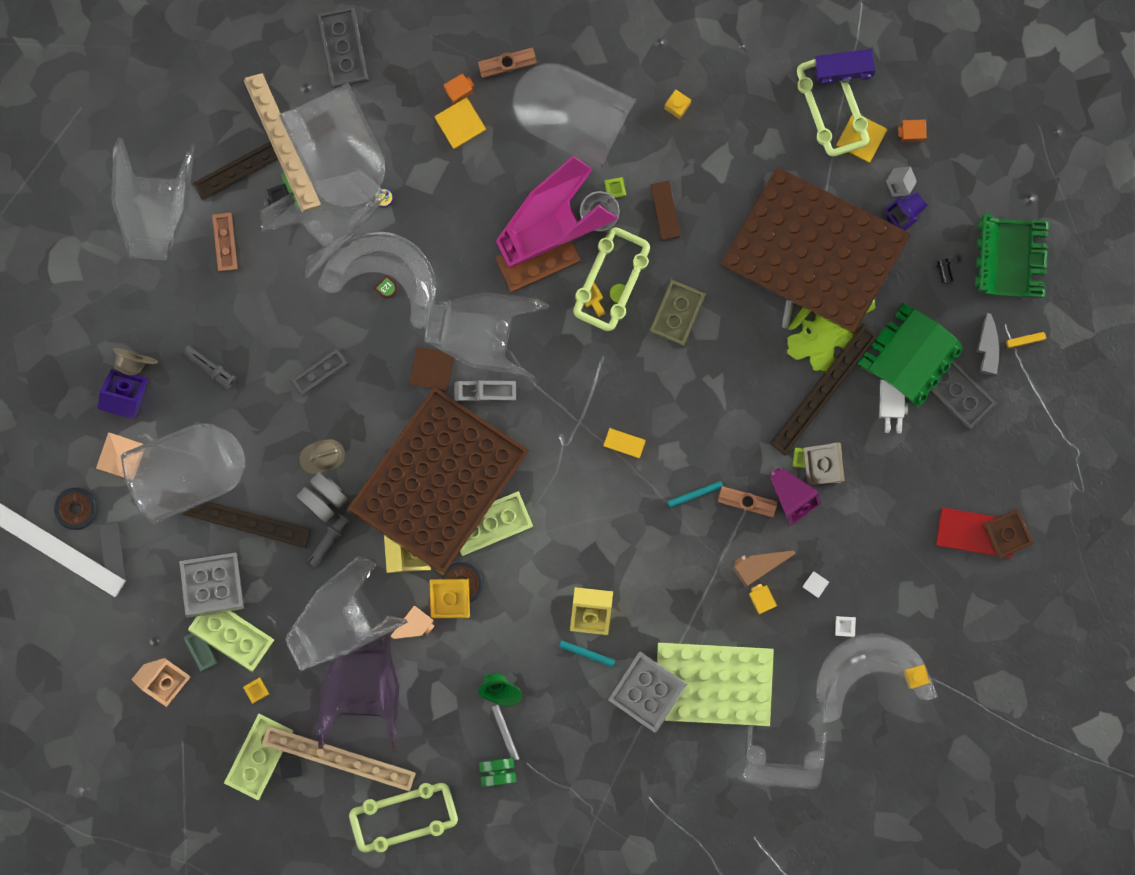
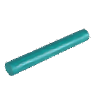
[667,481,724,508]
[559,640,616,668]

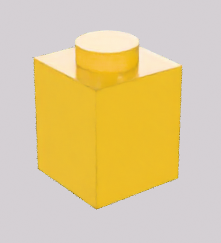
[664,89,691,119]
[749,584,777,615]
[903,664,930,689]

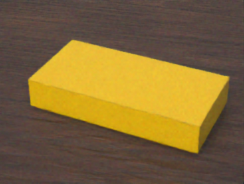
[1005,332,1046,349]
[603,428,646,459]

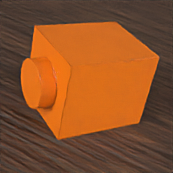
[443,73,474,104]
[898,120,927,142]

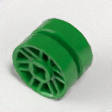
[478,758,517,787]

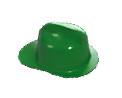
[478,673,522,707]

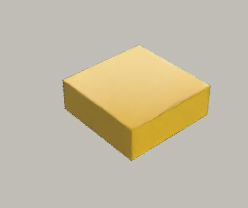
[243,677,269,704]

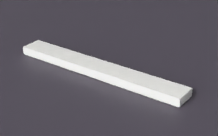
[0,503,126,597]

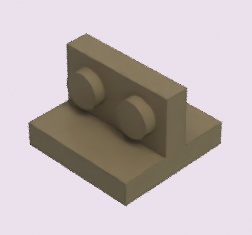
[803,443,845,486]

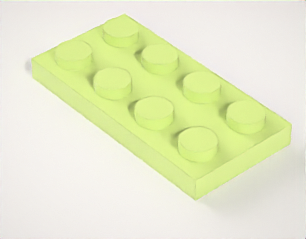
[460,491,533,556]
[188,611,274,673]
[224,714,294,800]

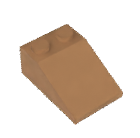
[733,550,796,587]

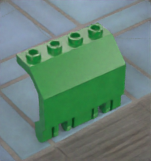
[975,213,1049,298]
[857,303,963,408]

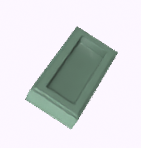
[183,633,218,672]

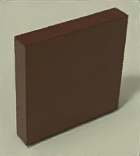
[409,347,454,392]
[982,509,1034,559]

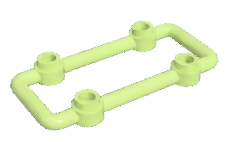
[796,59,869,157]
[573,227,650,331]
[349,783,458,853]

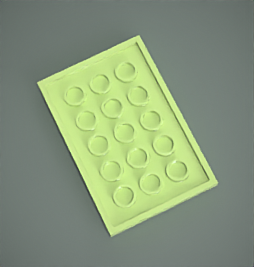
[657,643,774,726]

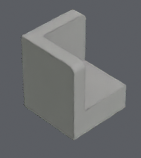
[886,166,917,197]

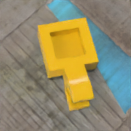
[577,282,605,317]

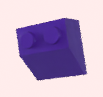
[98,369,148,419]

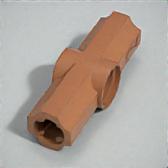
[478,47,537,79]
[718,486,777,518]

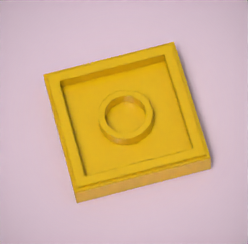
[434,97,486,149]
[836,115,887,163]
[430,579,470,618]

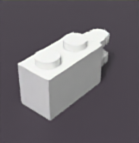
[879,379,908,433]

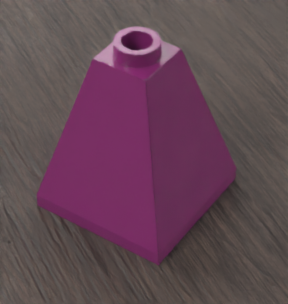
[770,468,821,526]

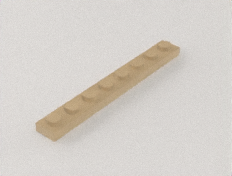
[244,73,321,213]
[262,726,416,791]

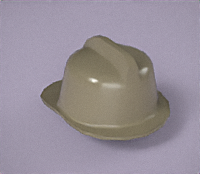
[113,348,158,375]
[299,439,345,474]

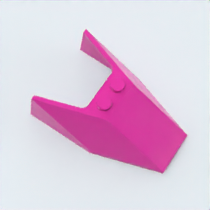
[496,156,618,268]

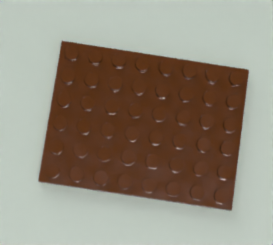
[721,167,911,334]
[347,387,529,575]

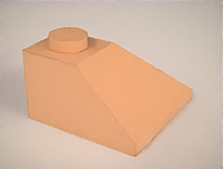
[96,432,145,481]
[391,606,434,639]
[131,658,190,707]

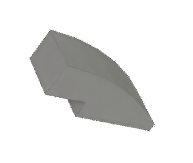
[976,313,999,376]
[454,381,516,402]

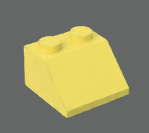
[384,536,431,573]
[570,587,613,635]

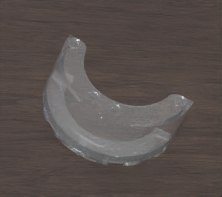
[318,231,436,331]
[816,634,938,723]

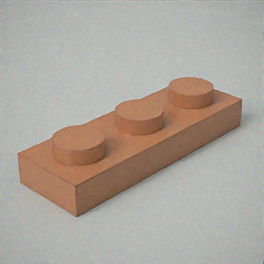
[212,213,238,272]

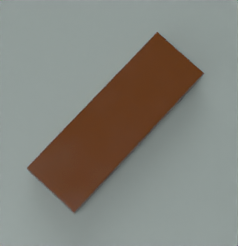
[651,181,680,241]

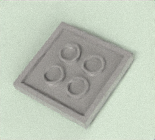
[179,552,244,618]
[608,652,688,733]

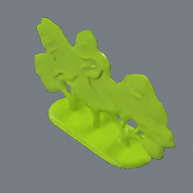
[787,299,875,371]

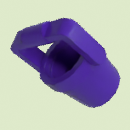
[884,191,928,231]

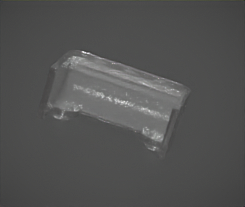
[743,725,827,790]

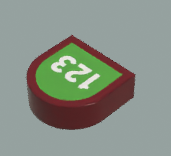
[374,275,397,298]

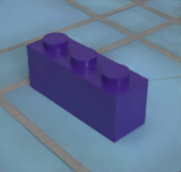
[814,49,875,85]

